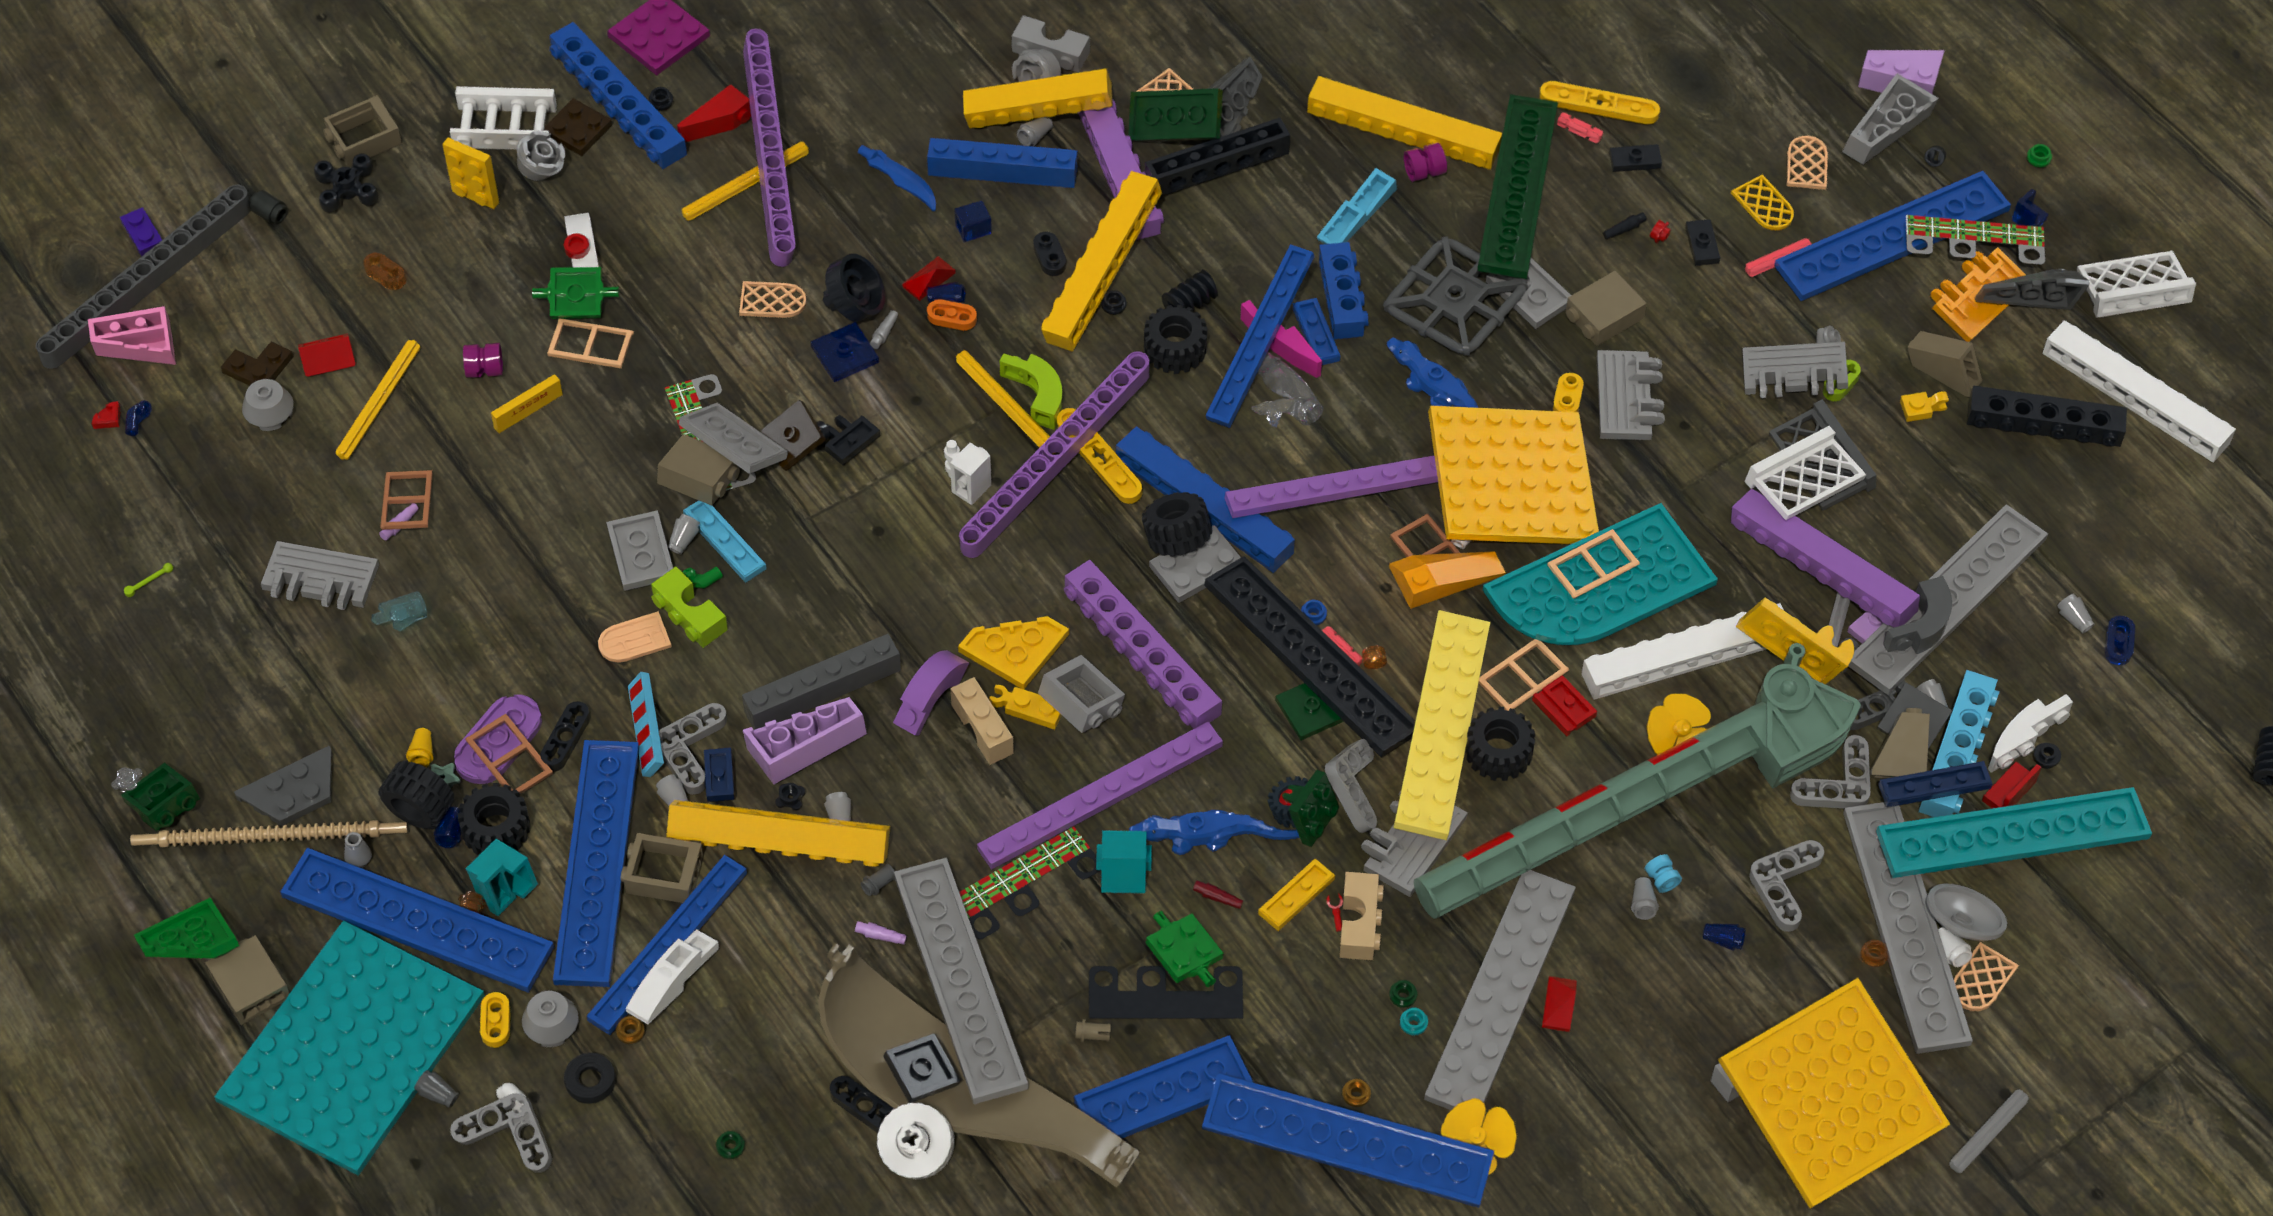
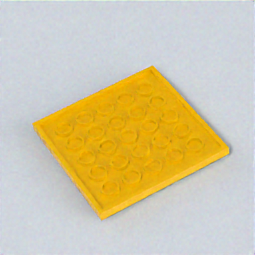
[1428,406,1599,544]
[1718,978,1950,1208]

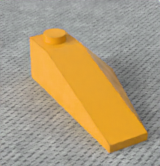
[1389,551,1506,609]

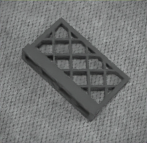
[1769,399,1876,511]

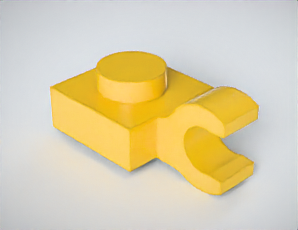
[1900,391,1949,422]

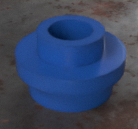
[1301,600,1327,625]

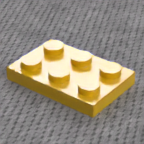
[442,138,499,209]

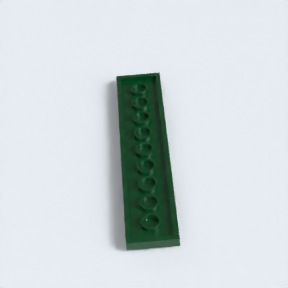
[1477,94,1558,279]

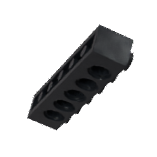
[1145,118,1290,197]
[1967,385,2127,447]

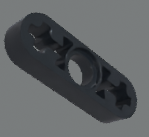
[540,701,590,772]
[830,1076,894,1133]

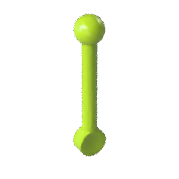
[124,563,173,597]

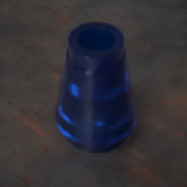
[927,282,966,304]
[434,807,461,848]
[1703,923,1746,951]

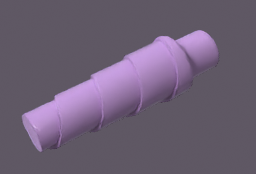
[379,503,418,541]
[855,921,907,945]

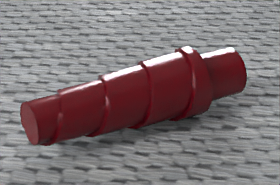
[1193,880,1244,909]

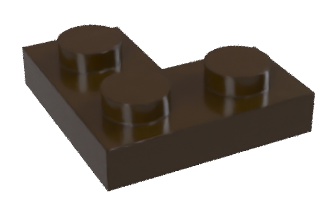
[221,341,293,386]

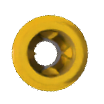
[406,728,433,767]

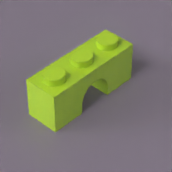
[651,567,728,648]

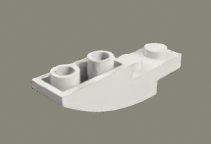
[1988,694,2073,773]
[626,929,719,1024]

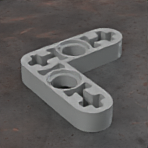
[659,703,727,794]
[1790,735,1871,808]
[1325,739,1377,833]
[1749,840,1824,932]
[450,1093,552,1173]

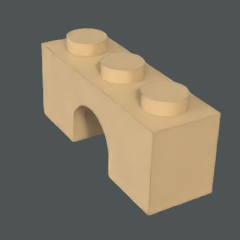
[951,677,1014,765]
[1340,872,1384,960]

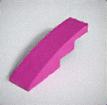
[1241,300,1322,378]

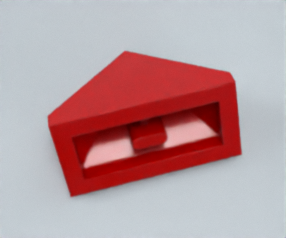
[902,256,956,301]
[1542,976,1577,1032]

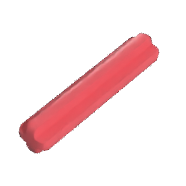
[1745,238,1812,277]

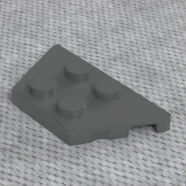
[234,746,333,826]

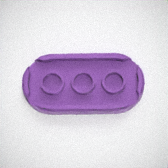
[454,694,542,784]

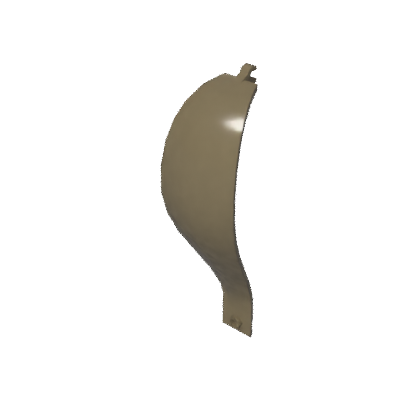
[818,944,1140,1188]

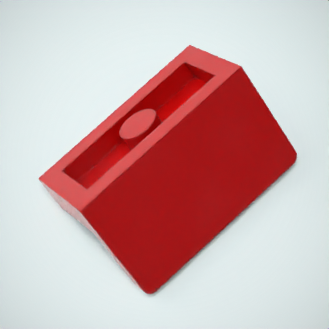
[298,333,355,377]
[1982,762,2042,809]

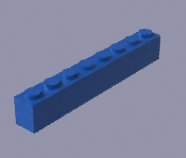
[1116,426,1295,573]

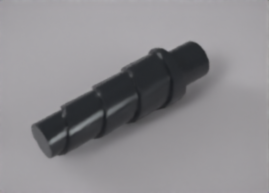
[1603,212,1647,240]

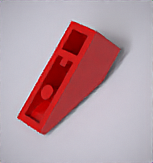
[677,84,751,142]

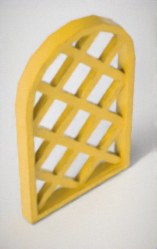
[1731,175,1794,230]

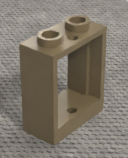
[323,95,402,167]
[621,833,703,903]

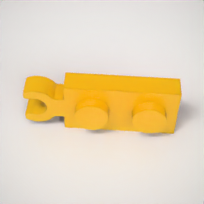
[989,685,1062,730]

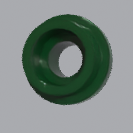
[1389,980,1417,1008]
[716,1131,745,1159]

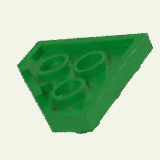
[134,897,239,959]

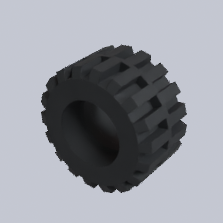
[1144,305,1207,374]
[1142,492,1212,556]
[1465,707,1535,781]
[378,761,455,830]
[458,783,530,855]

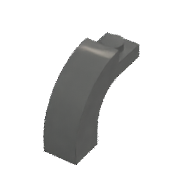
[1884,576,1952,654]

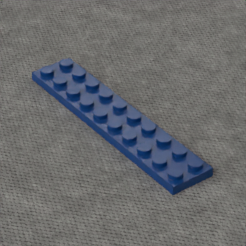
[1774,171,2011,301]
[553,740,639,987]
[280,848,554,993]
[1202,1073,1494,1208]

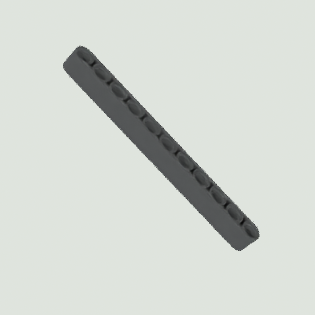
[36,184,251,369]

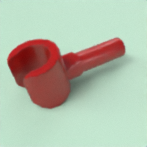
[1326,893,1343,932]

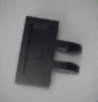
[825,415,880,465]

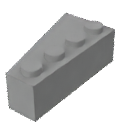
[1842,73,1939,164]

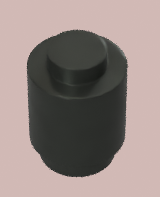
[249,190,288,224]

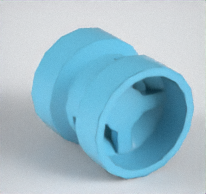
[1645,854,1682,893]

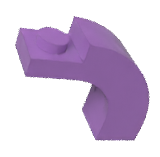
[893,650,969,736]

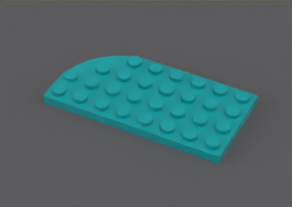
[1483,503,1718,645]

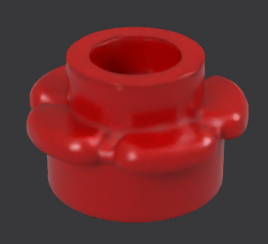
[1649,220,1671,243]

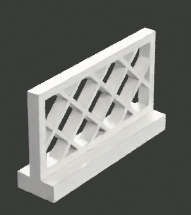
[2077,251,2196,318]
[1745,426,1866,520]

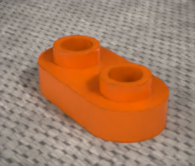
[927,300,977,330]

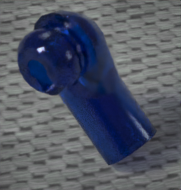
[125,400,152,436]

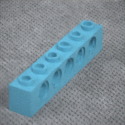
[1918,670,1999,817]

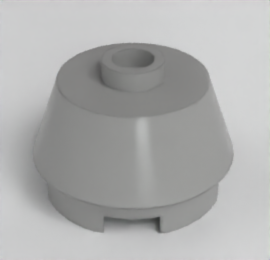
[1012,50,1061,82]
[517,131,565,181]
[242,379,294,431]
[522,991,578,1047]

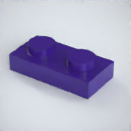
[120,207,162,257]

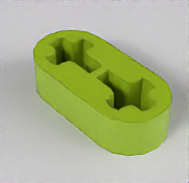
[1823,360,1861,401]

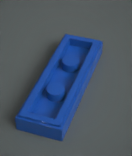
[1292,298,1340,365]

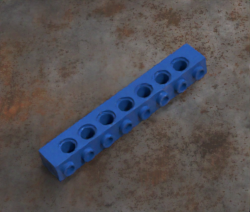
[549,22,687,169]

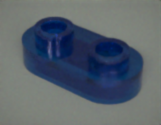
[2105,616,2135,665]

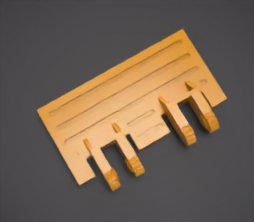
[1931,247,2026,342]

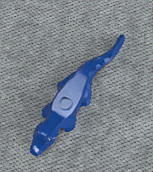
[1387,338,1479,408]
[1129,810,1300,855]

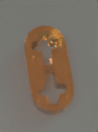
[363,253,406,290]

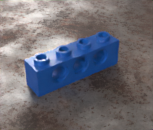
[1319,242,1368,339]

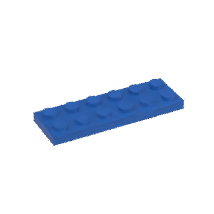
[1074,1035,1253,1139]

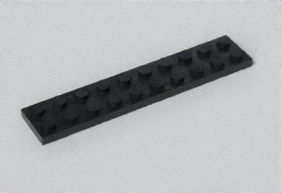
[1204,556,1415,758]

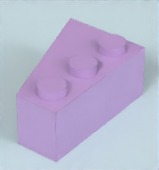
[1858,50,1944,94]

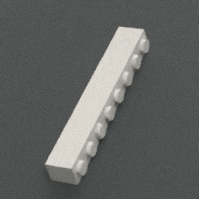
[2042,320,2236,462]
[1582,603,1784,700]

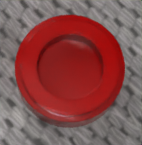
[564,233,590,259]

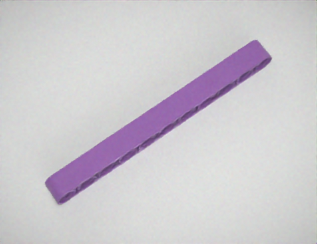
[743,29,795,267]
[959,351,1149,558]

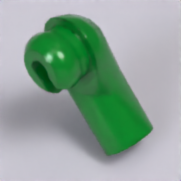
[682,566,723,589]

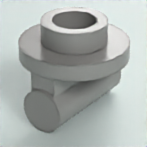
[1816,326,1841,343]

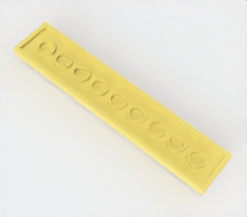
[1393,610,1490,840]

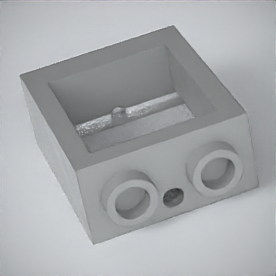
[1038,655,1125,733]

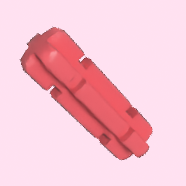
[1557,112,1603,144]
[1322,626,1363,666]

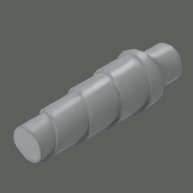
[870,311,898,349]

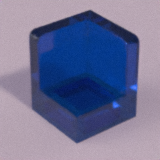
[2012,189,2048,227]
[954,201,992,242]

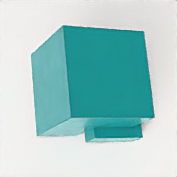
[1096,830,1152,893]
[466,839,538,916]

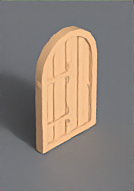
[598,611,672,663]

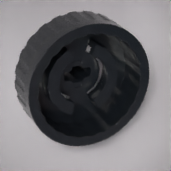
[822,253,885,322]

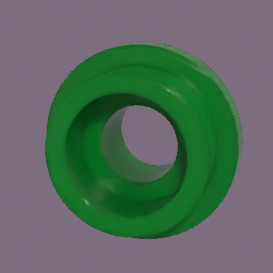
[2027,144,2052,167]

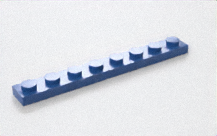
[1205,244,1314,428]
[587,855,747,1035]

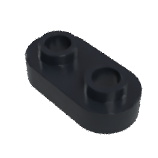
[1033,232,1066,276]

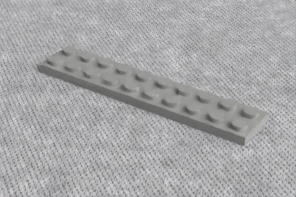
[1849,504,2048,695]
[1843,802,1973,1054]
[894,857,1028,1104]
[1424,870,1576,1110]

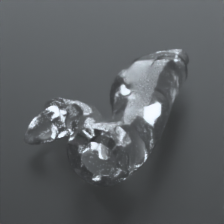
[1251,352,1323,428]

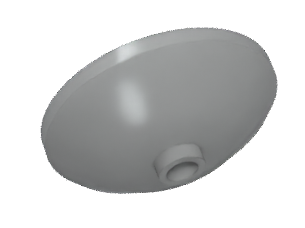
[1927,884,2007,941]

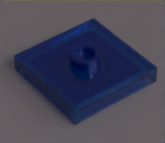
[810,322,879,382]

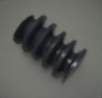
[1162,269,1218,313]
[2252,726,2273,785]

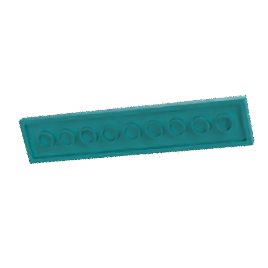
[1876,787,2152,878]

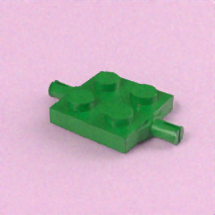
[532,267,619,319]
[1146,911,1223,987]

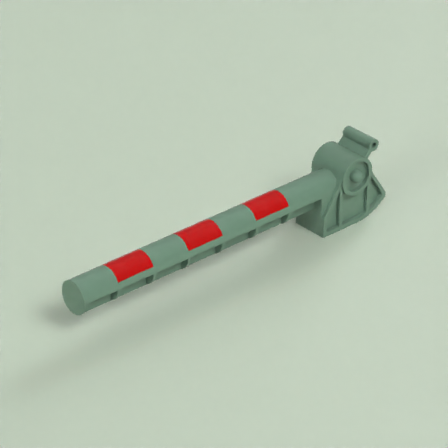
[1414,643,1861,919]

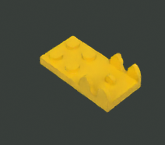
[1736,597,1854,684]

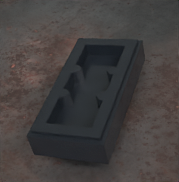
[1609,144,1662,172]
[1685,219,1720,266]

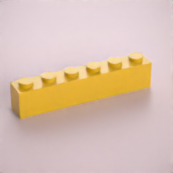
[963,69,1112,129]

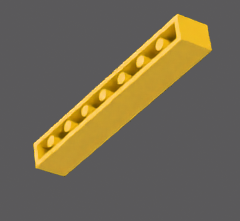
[1307,76,1502,170]
[1041,171,1162,352]
[666,800,890,866]

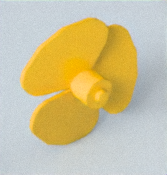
[1647,694,1711,755]
[1441,1098,1517,1175]

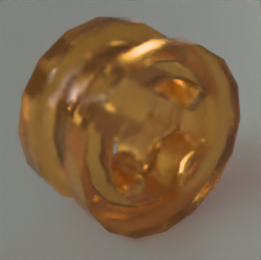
[1362,645,1387,669]

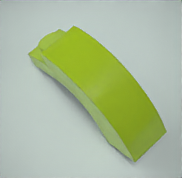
[1000,353,1062,430]

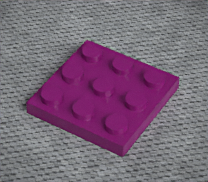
[607,0,710,76]

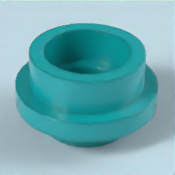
[1400,1008,1428,1035]

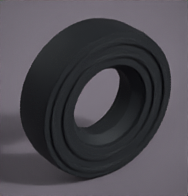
[564,1053,616,1104]

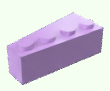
[743,697,867,785]

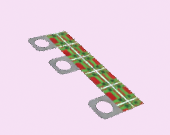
[1906,215,2045,264]
[665,374,756,490]

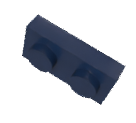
[704,748,734,802]

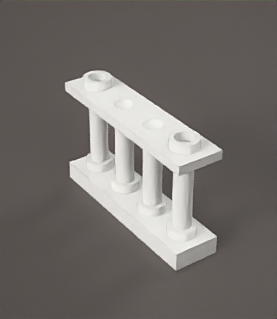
[450,87,557,149]

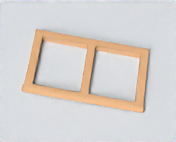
[547,318,634,368]
[1547,529,1640,599]
[1478,639,1569,711]

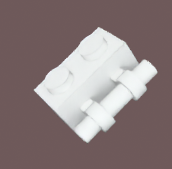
[944,440,991,505]

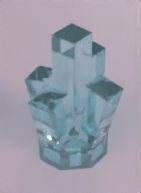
[371,591,427,631]

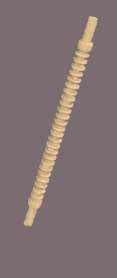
[130,820,408,847]

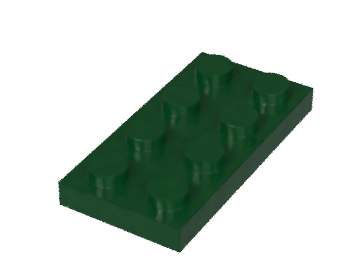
[1128,88,1223,142]

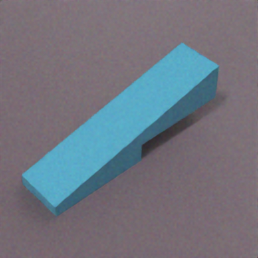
[1317,168,1397,244]

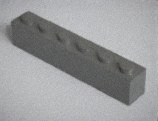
[742,634,901,730]

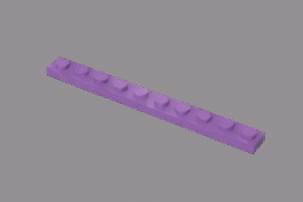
[1224,456,1438,518]
[977,722,1223,870]

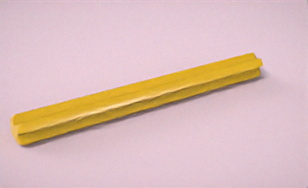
[682,141,809,221]
[336,340,420,460]
[956,350,1056,455]

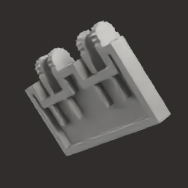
[1743,342,1848,398]
[1597,350,1665,440]
[261,541,379,610]
[1361,791,1468,897]

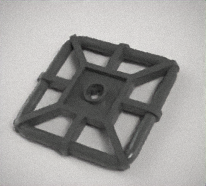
[1383,236,1528,356]

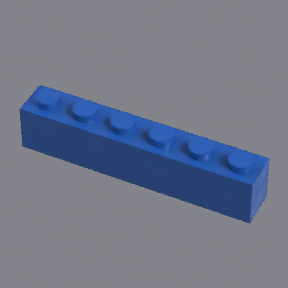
[927,138,1077,188]

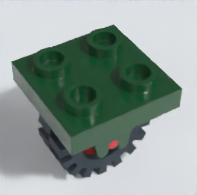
[1268,770,1339,847]

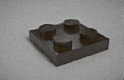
[544,98,612,157]

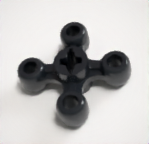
[314,153,378,213]

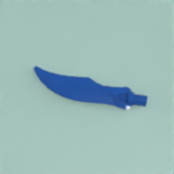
[858,145,936,211]

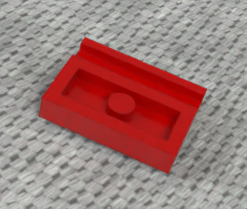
[1532,675,1597,737]

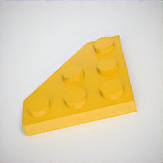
[958,616,1069,689]

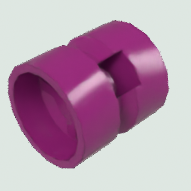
[1403,143,1447,182]
[463,343,503,378]

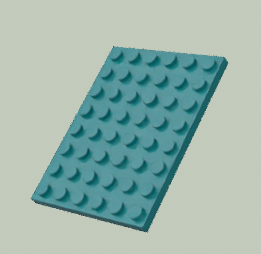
[214,920,485,1176]

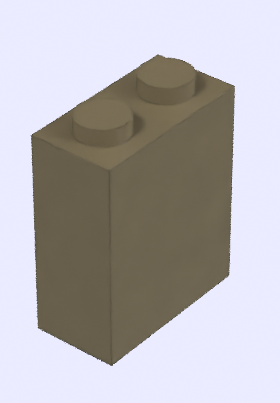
[1565,271,1647,346]
[657,434,739,505]
[205,935,289,1025]

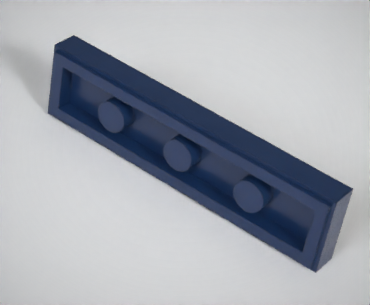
[1878,761,1993,807]

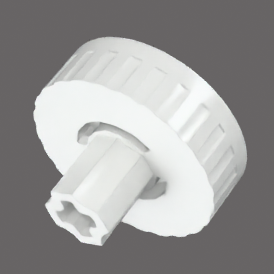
[877,1103,954,1179]

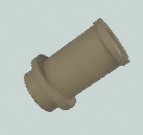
[1075,1019,1111,1042]

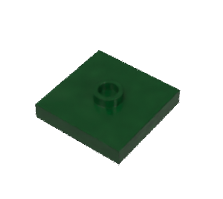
[1275,683,1344,741]

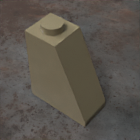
[1907,331,1982,397]
[1870,708,1930,779]

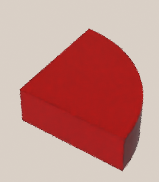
[92,401,120,429]

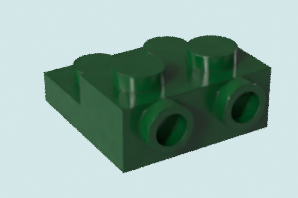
[121,762,200,831]

